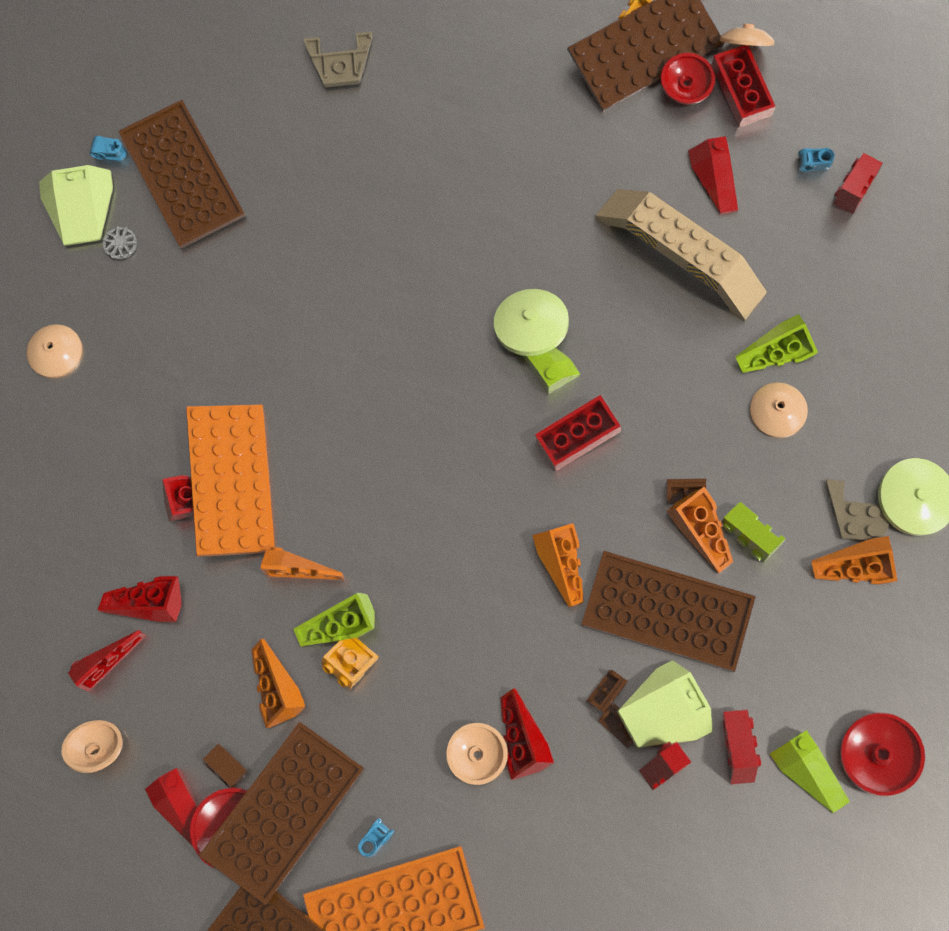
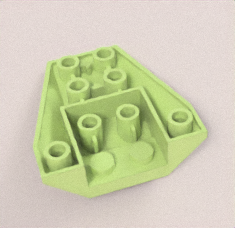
[39,165,113,246]
[617,660,713,748]

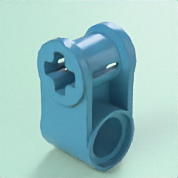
[89,136,127,161]
[798,148,835,172]
[358,818,395,858]

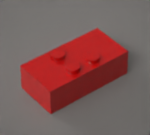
[711,45,776,127]
[535,395,621,471]

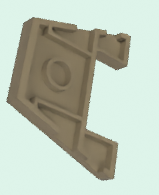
[303,31,373,87]
[826,479,890,542]

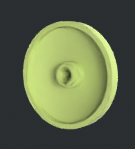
[494,289,569,356]
[878,458,949,536]

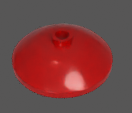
[661,53,715,104]

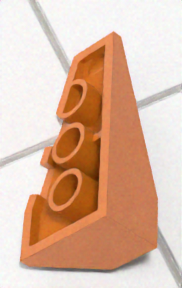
[666,487,733,573]
[532,523,584,607]
[812,536,898,584]
[261,547,344,580]
[251,639,305,728]

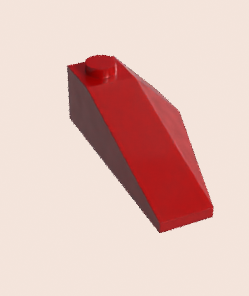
[98,576,182,622]

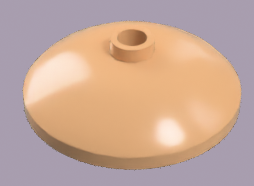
[720,24,774,46]
[26,324,82,378]
[750,382,808,438]
[61,720,123,773]
[447,723,507,785]

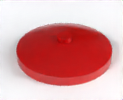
[840,713,925,796]
[190,788,247,870]

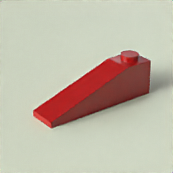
[688,136,738,214]
[162,475,193,522]
[68,630,146,692]
[500,688,554,780]
[145,768,199,846]

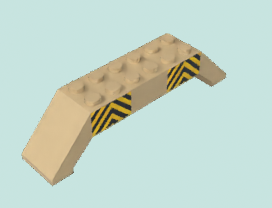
[595,189,767,321]

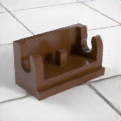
[665,478,706,504]
[586,670,628,715]
[598,703,634,749]
[203,743,247,788]

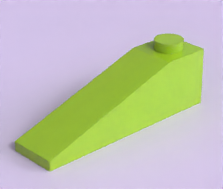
[735,314,818,373]
[523,347,580,394]
[293,593,375,647]
[769,730,850,813]

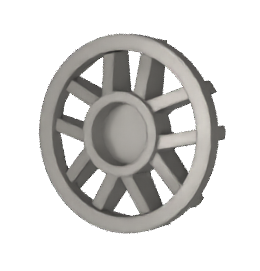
[103,226,137,260]

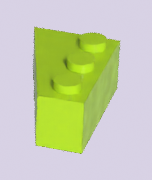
[721,502,786,563]

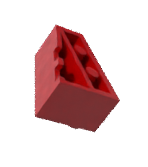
[834,153,883,214]
[722,710,761,785]
[639,741,692,790]

